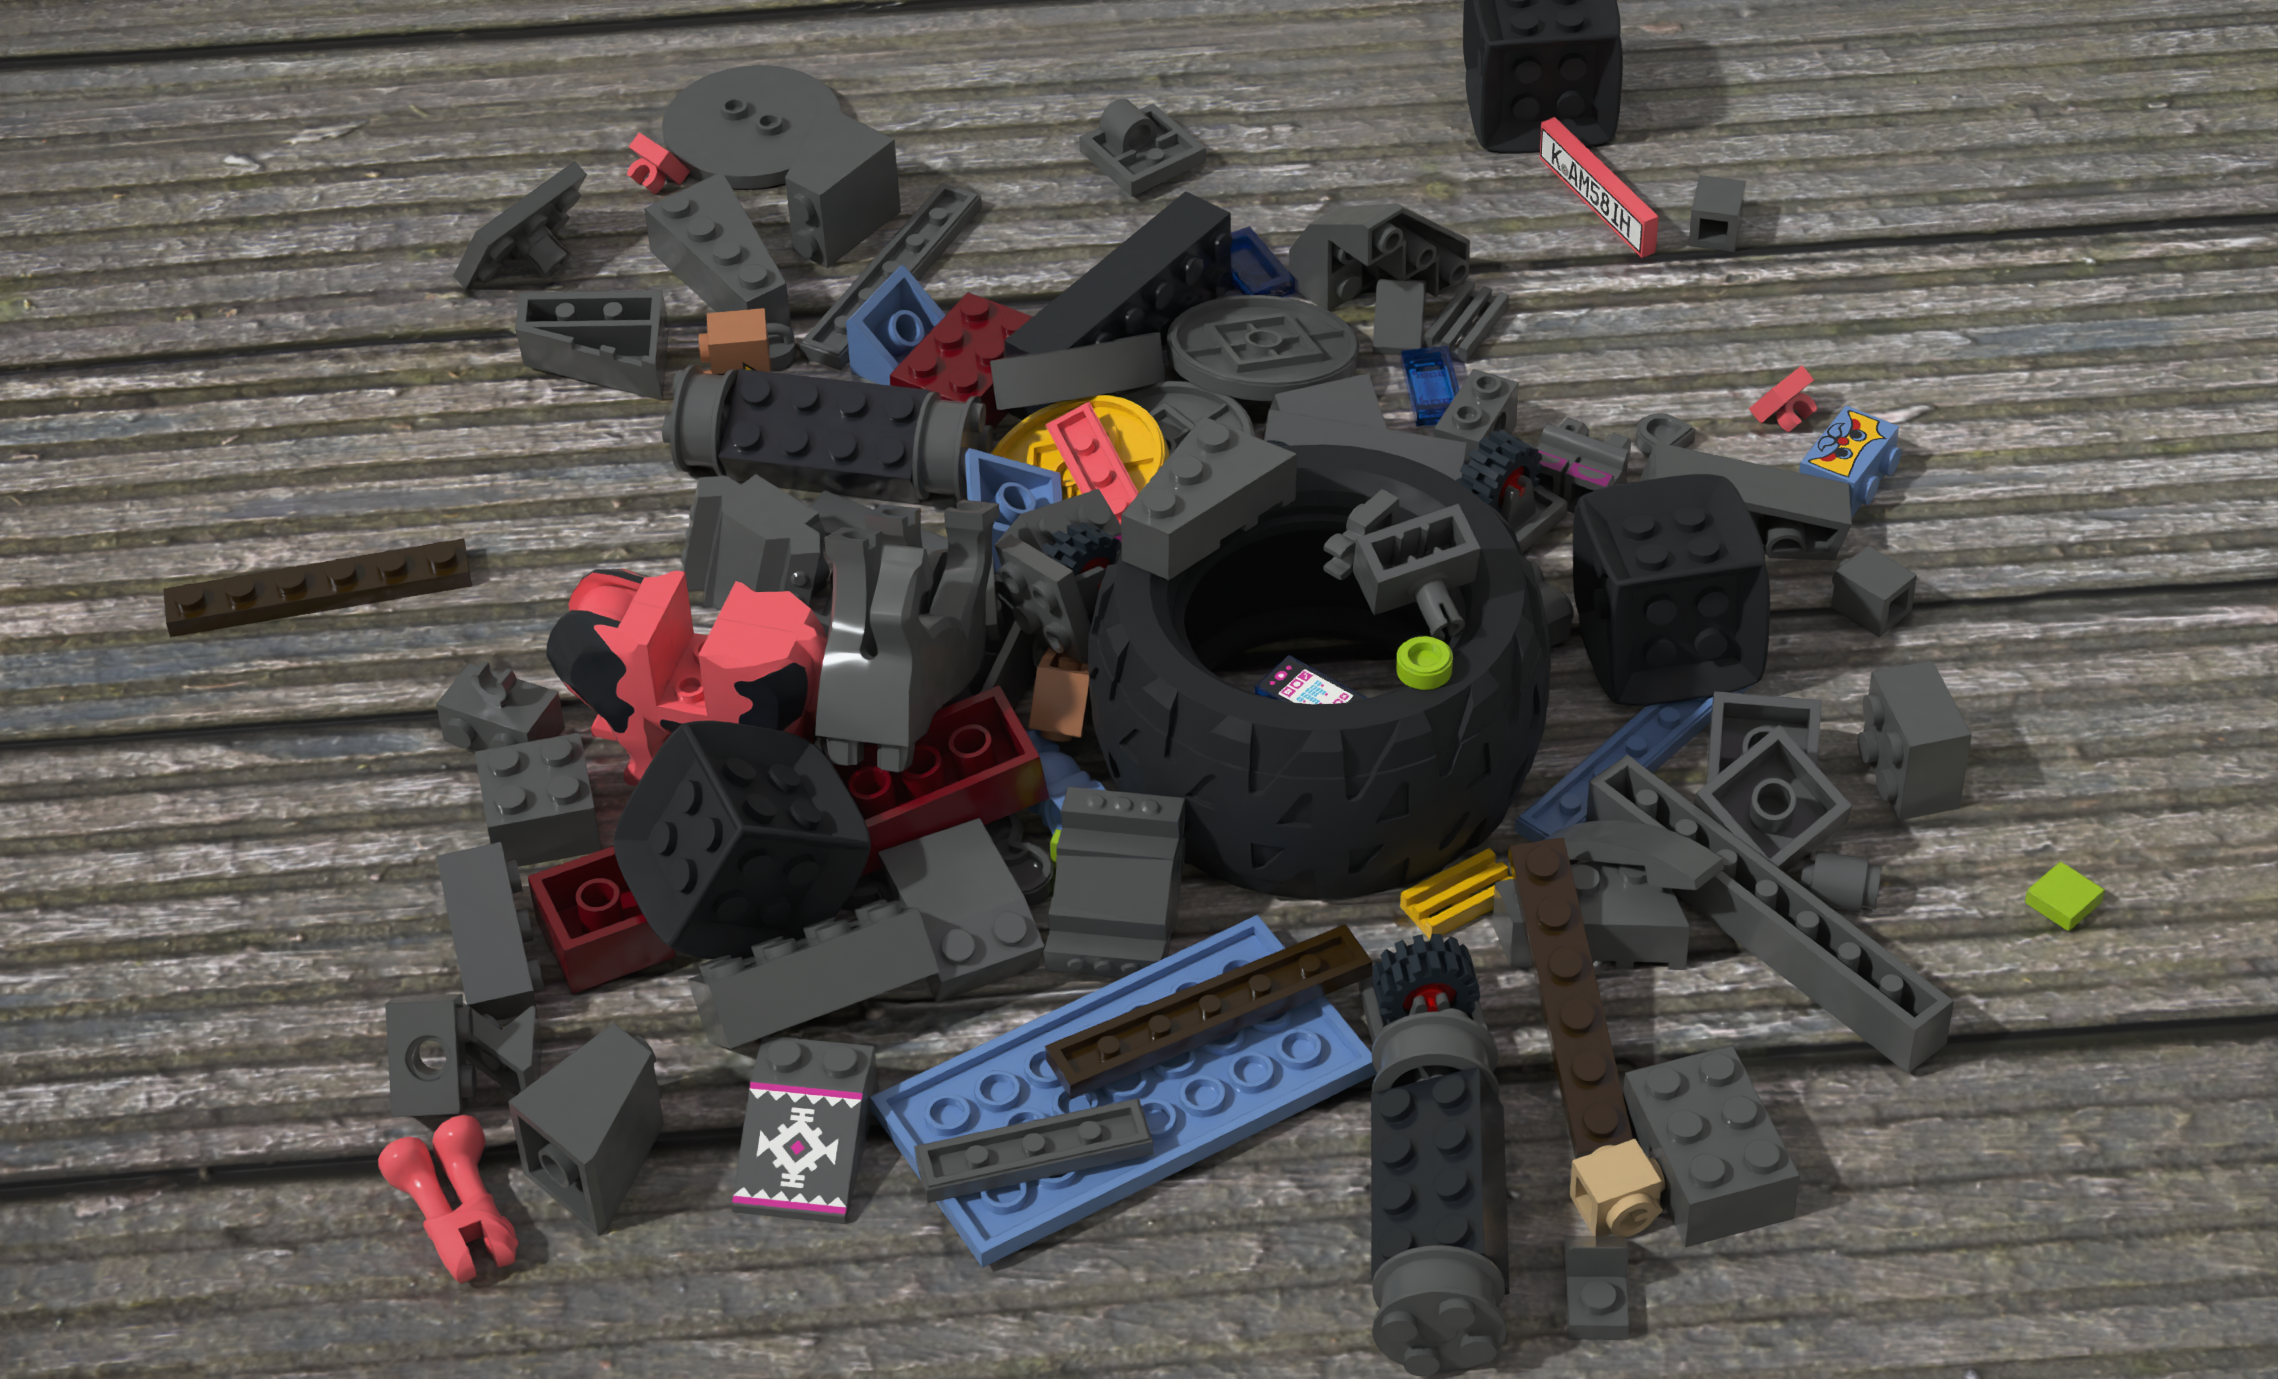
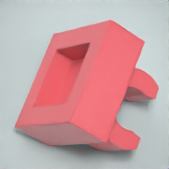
[627,132,691,195]
[1749,365,1817,432]

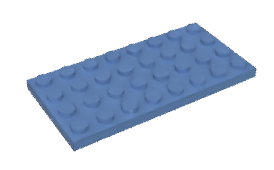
[870,915,1377,1268]

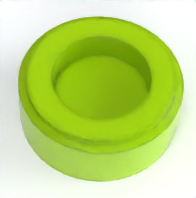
[1396,636,1453,690]

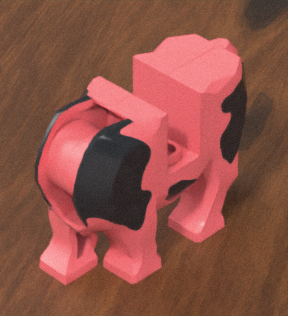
[546,568,828,786]

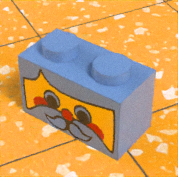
[1799,406,1902,518]

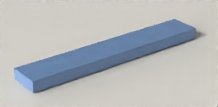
[1515,686,1751,842]

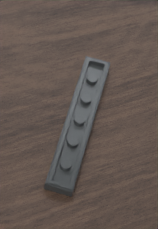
[799,183,982,371]

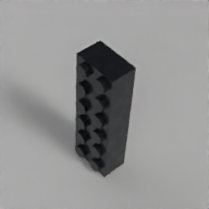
[1004,191,1233,420]

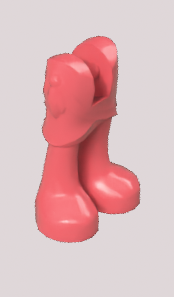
[378,1115,519,1284]

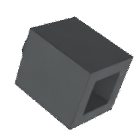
[1688,175,1746,252]
[1831,545,1917,637]

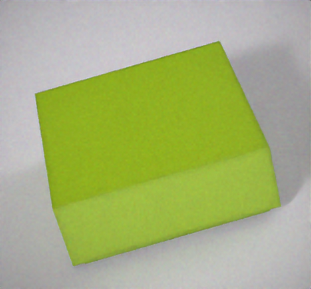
[2024,861,2105,932]

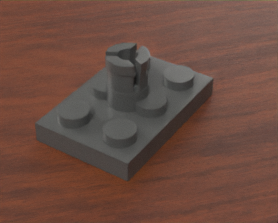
[453,161,587,289]

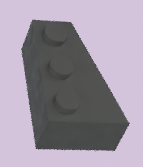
[515,290,669,401]

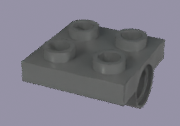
[1079,99,1206,197]

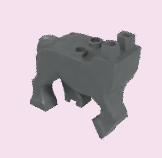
[815,500,1000,772]

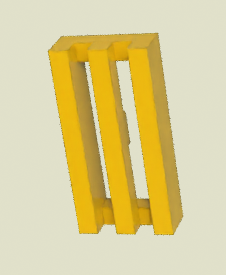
[1400,848,1513,939]

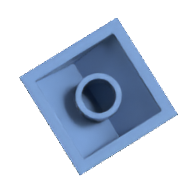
[846,264,946,385]
[965,448,1062,572]

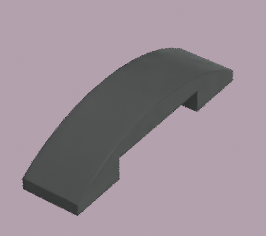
[990,333,1166,410]
[1508,820,1724,890]

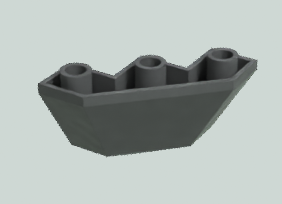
[1289,203,1470,311]

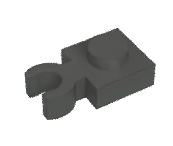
[1324,489,1399,580]

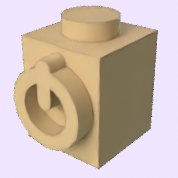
[1570,1139,1665,1237]

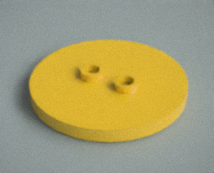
[991,395,1170,500]

